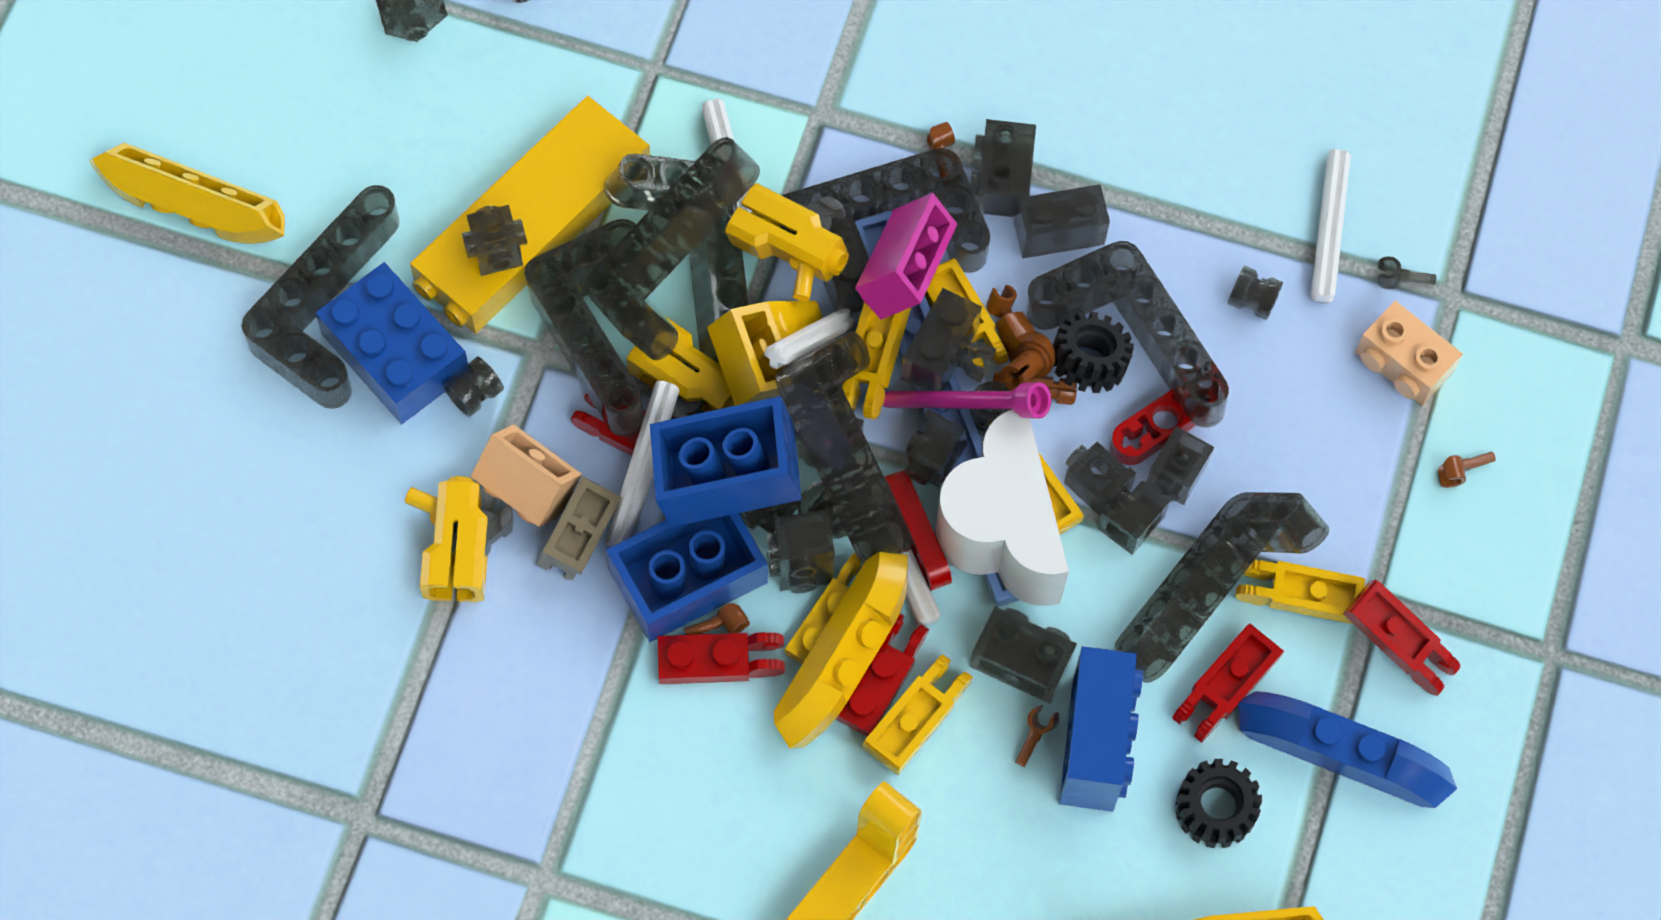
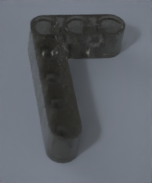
[584,137,760,360]
[781,148,991,273]
[604,154,749,363]
[241,185,400,409]
[524,219,645,436]
[1026,241,1229,428]
[775,332,912,564]
[1114,492,1330,683]

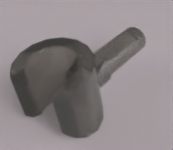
[1378,256,1437,289]

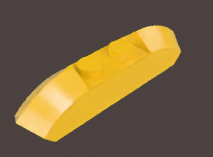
[89,143,285,244]
[774,552,908,749]

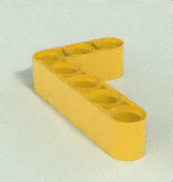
[786,781,922,920]

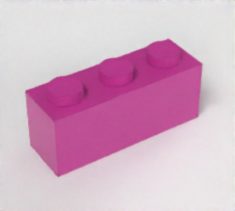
[855,192,957,320]

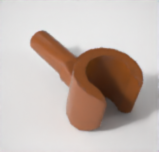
[927,122,955,183]
[1438,451,1496,488]
[684,603,750,635]
[1015,705,1060,768]

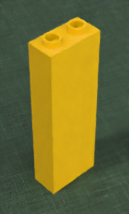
[410,95,651,334]

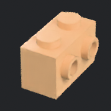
[1355,301,1463,406]
[470,424,582,527]

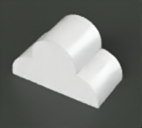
[935,410,1069,606]

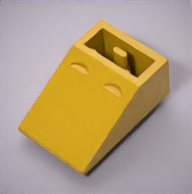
[707,301,845,406]

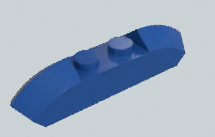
[1238,691,1457,808]

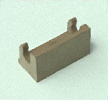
[536,477,622,580]

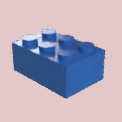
[315,262,470,425]
[650,396,802,527]
[606,513,768,643]
[1059,646,1143,812]

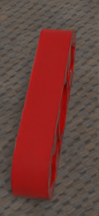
[1110,375,1220,465]
[882,470,952,591]

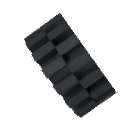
[1052,312,1134,393]
[1175,759,1262,848]

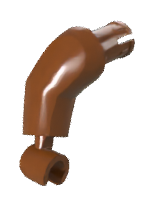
[986,285,1056,391]

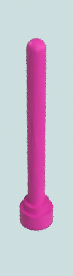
[883,382,1051,419]

